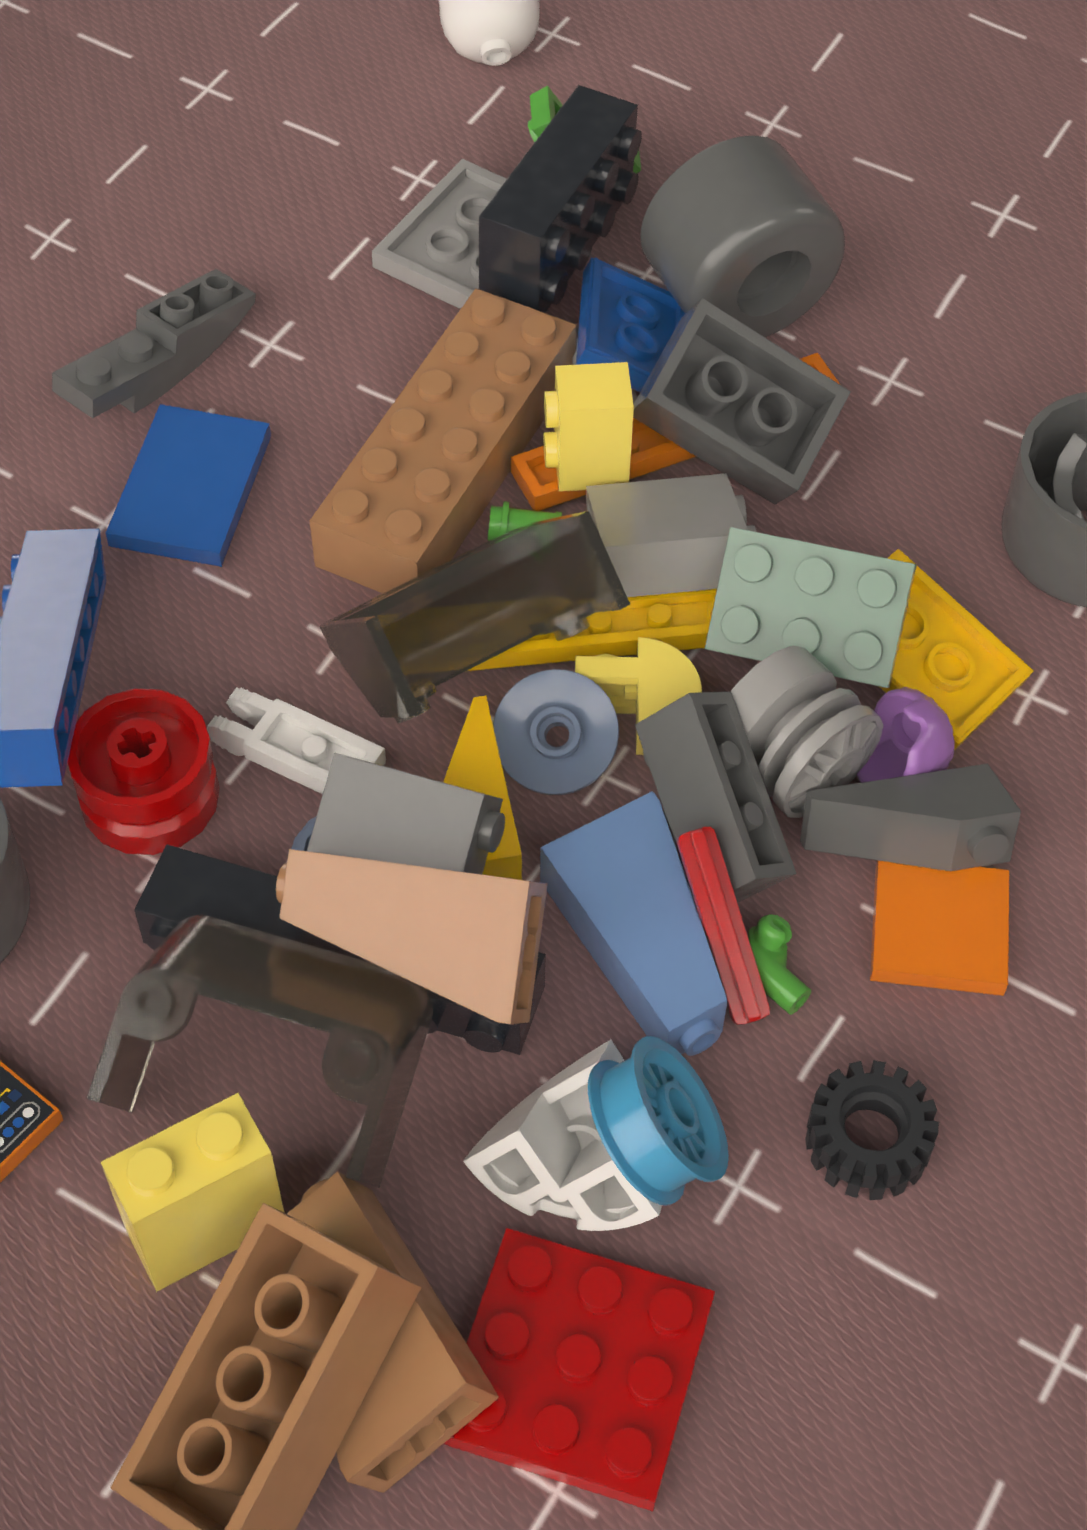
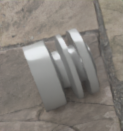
[731,645,884,818]

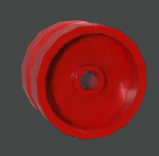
[67,688,220,855]

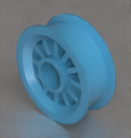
[588,1036,729,1205]

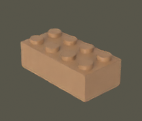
[110,1203,421,1530]

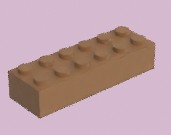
[310,288,577,608]

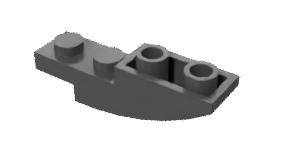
[52,269,256,418]

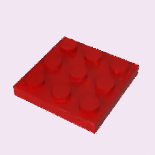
[443,1228,715,1511]

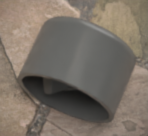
[640,136,845,337]
[1001,392,1087,608]

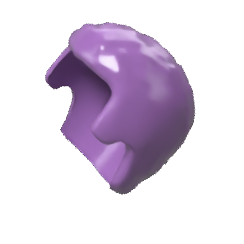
[857,687,955,783]

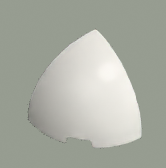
[463,1040,662,1231]

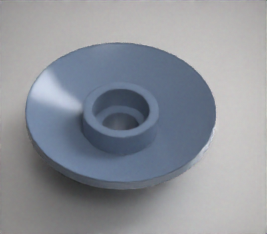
[493,669,619,795]

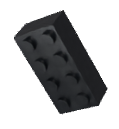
[479,85,642,313]

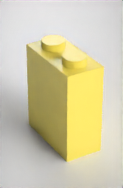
[101,1093,284,1291]

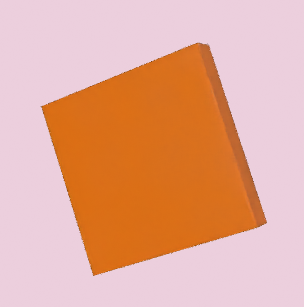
[870,860,1009,996]

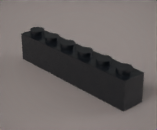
[134,844,546,1055]

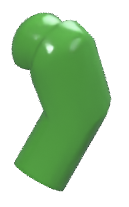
[747,914,812,1015]

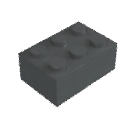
[633,298,851,505]

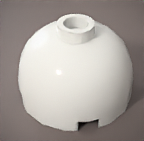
[439,0,539,66]

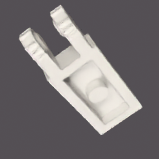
[207,687,386,794]

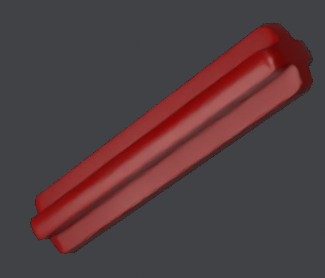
[677,827,770,1025]

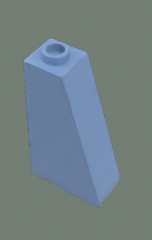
[540,791,727,1056]

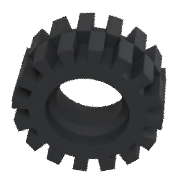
[805,1060,939,1200]

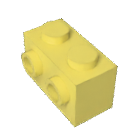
[543,362,634,491]

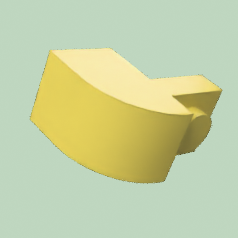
[575,637,702,755]

